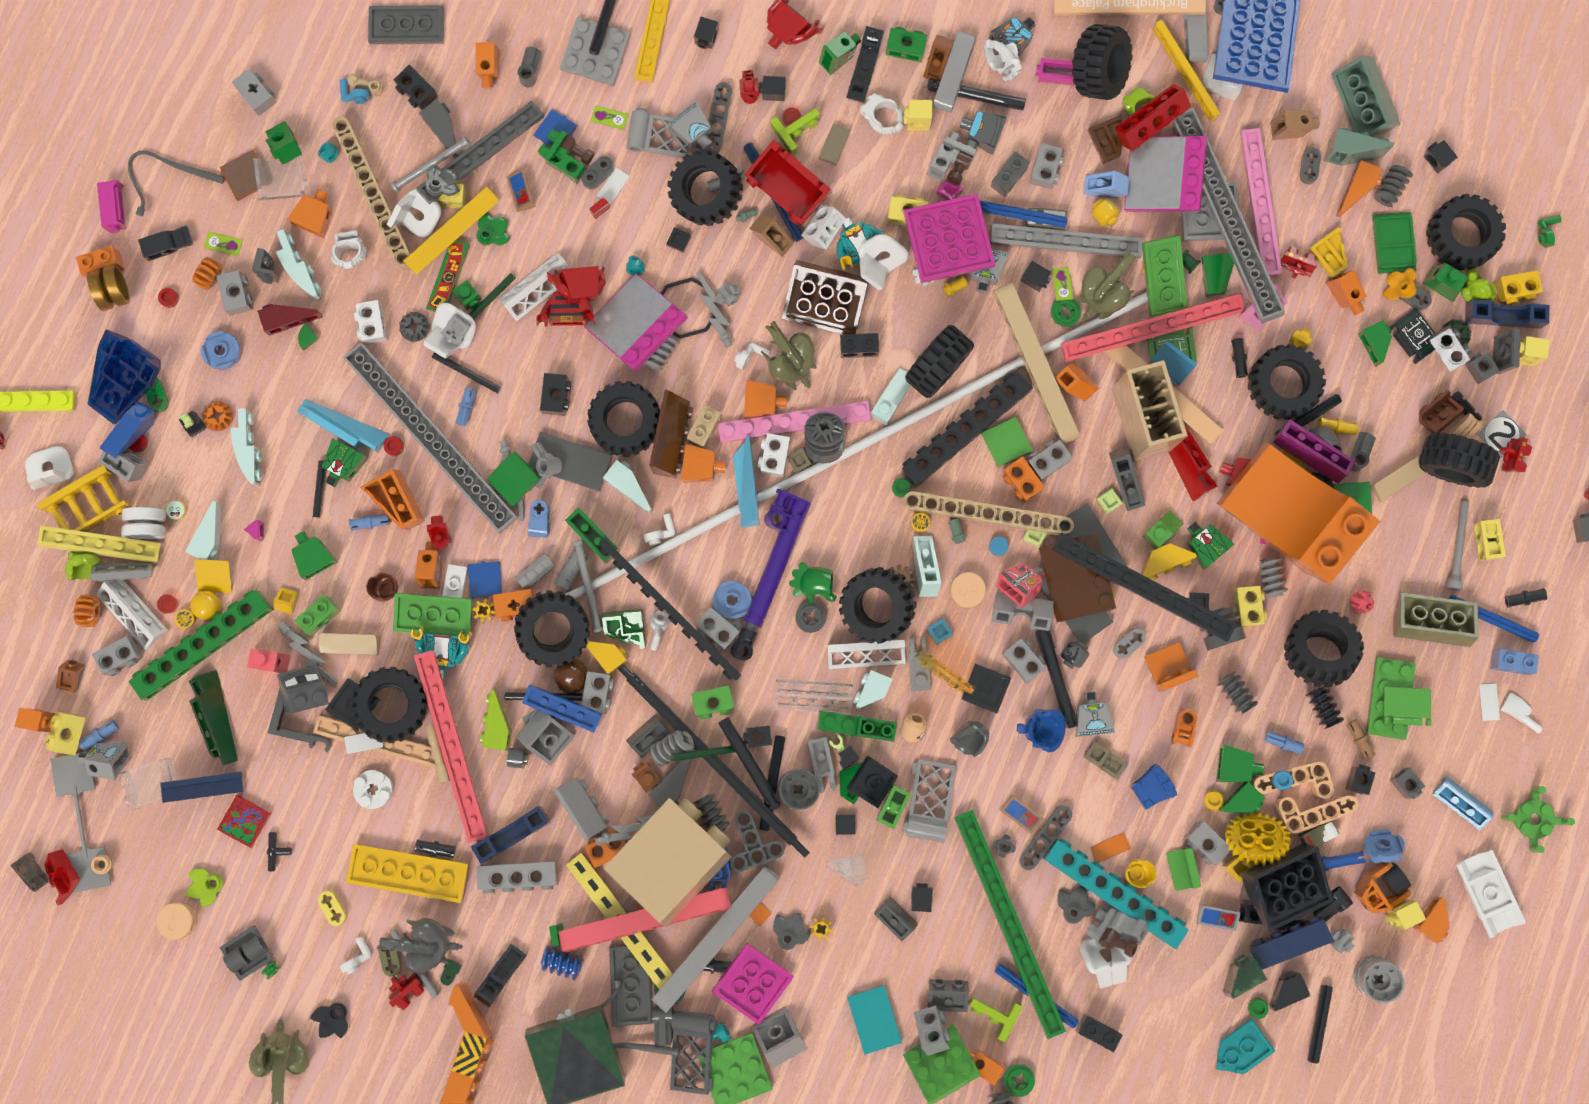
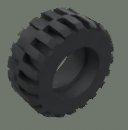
[1072,24,1132,100]
[667,150,743,226]
[1426,194,1506,271]
[905,325,974,398]
[1248,344,1326,420]
[587,381,660,457]
[1418,433,1500,488]
[839,567,917,644]
[514,590,590,668]
[1284,610,1364,688]
[351,667,427,744]

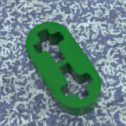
[143,376,169,412]

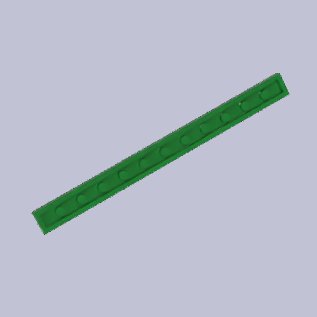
[954,810,1066,1039]

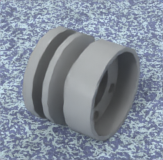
[1353,956,1405,1004]

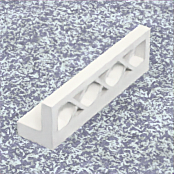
[499,253,570,322]
[96,579,168,651]
[827,640,906,669]

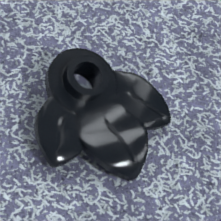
[310,1003,348,1038]

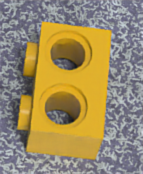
[1495,270,1543,305]

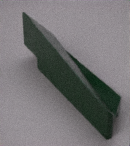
[189,670,238,766]

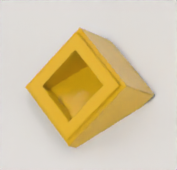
[273,587,299,614]

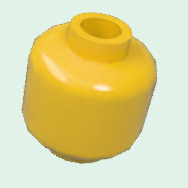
[1092,198,1120,227]

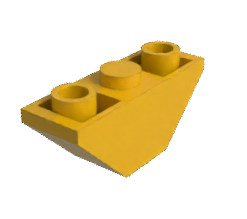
[1141,543,1197,580]

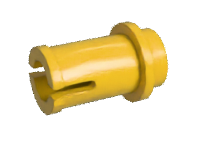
[943,276,968,297]

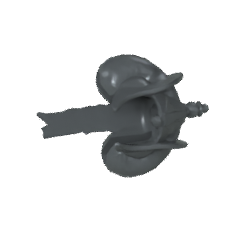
[377,918,463,973]

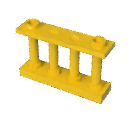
[36,465,132,532]

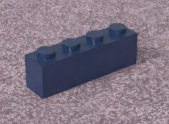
[1249,916,1334,971]

